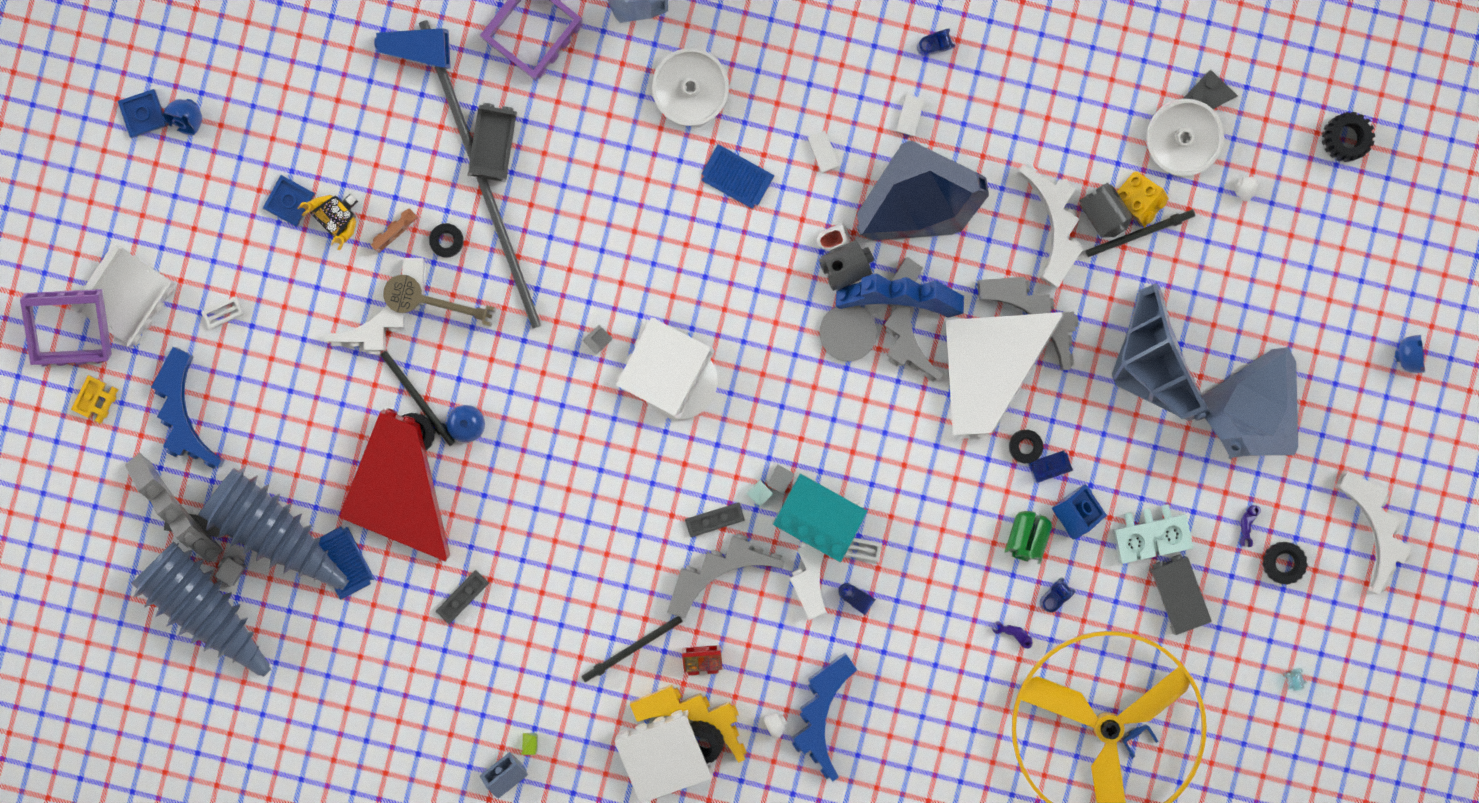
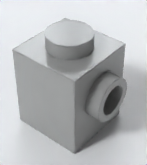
[215,555,247,587]

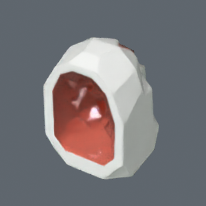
[817,223,850,250]

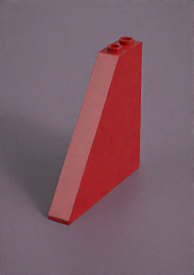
[339,408,450,562]

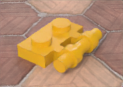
[71,375,119,424]

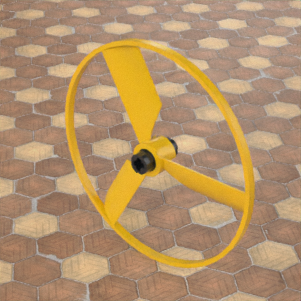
[1011,631,1207,803]

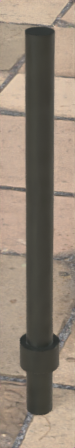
[1085,209,1195,257]
[380,351,455,446]
[581,616,683,683]

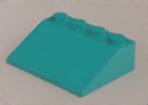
[772,473,867,563]

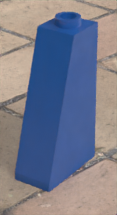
[374,28,451,69]

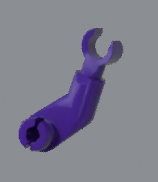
[1240,505,1261,548]
[992,621,1033,649]

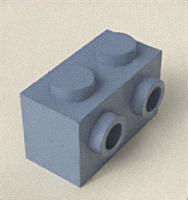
[480,752,528,799]

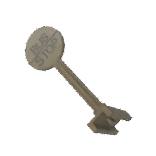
[383,275,496,327]

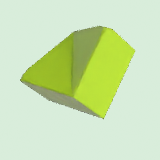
[521,733,538,755]

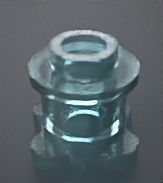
[1282,667,1307,691]

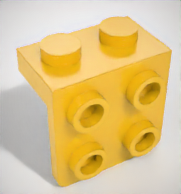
[1117,171,1169,228]

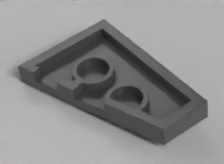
[1183,70,1238,109]

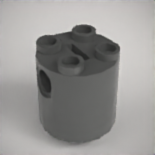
[1079,182,1133,237]
[819,240,874,291]

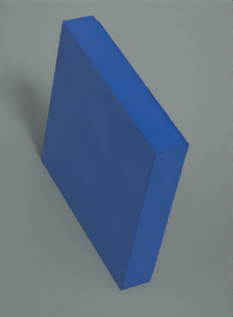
[118,89,168,138]
[263,175,315,227]

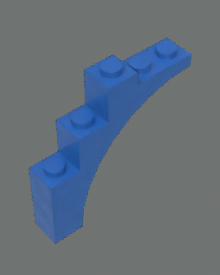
[836,273,964,318]
[151,347,225,469]
[792,653,857,782]

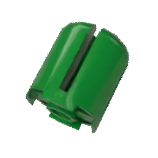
[1004,511,1052,564]

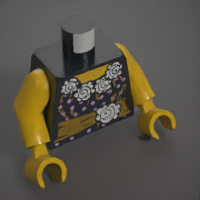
[297,194,358,250]

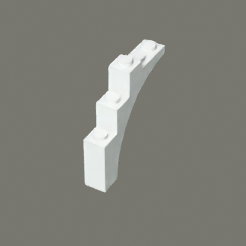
[1017,164,1083,288]
[325,258,425,354]
[1335,470,1412,595]
[789,501,863,620]

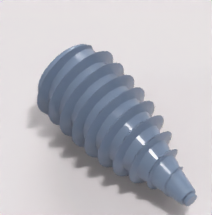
[198,467,349,590]
[131,541,271,677]

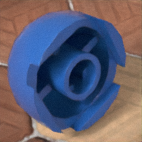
[162,99,202,135]
[1395,335,1425,373]
[446,405,485,443]

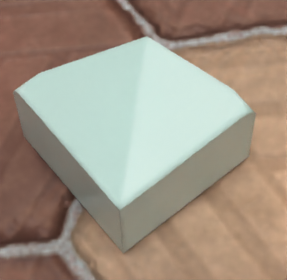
[746,480,773,507]

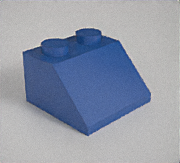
[1052,484,1107,540]

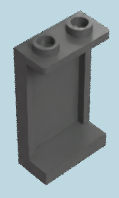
[467,103,517,182]
[1149,554,1212,635]

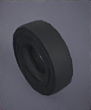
[429,223,464,258]
[1009,429,1044,464]

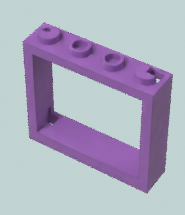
[480,0,583,81]
[20,289,112,367]

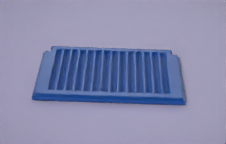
[701,144,775,209]
[319,527,375,600]

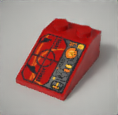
[682,645,722,675]

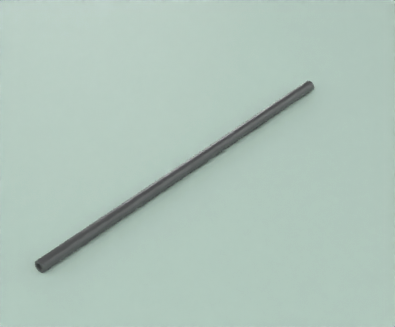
[419,20,542,329]

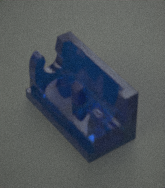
[1028,450,1073,483]

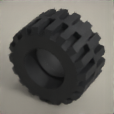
[1322,112,1375,162]

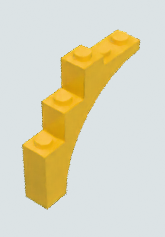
[630,684,747,763]

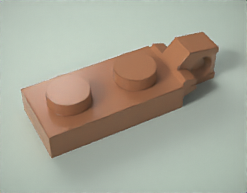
[371,208,418,253]

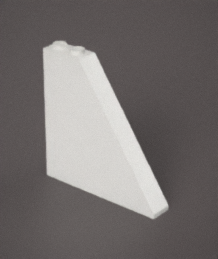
[946,312,1063,439]

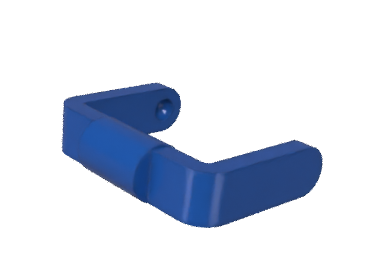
[1122,724,1159,758]

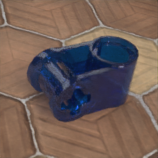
[917,28,955,56]
[1039,577,1076,613]
[838,583,876,615]

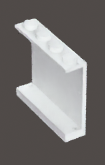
[70,244,175,347]
[616,317,715,418]
[615,710,713,803]

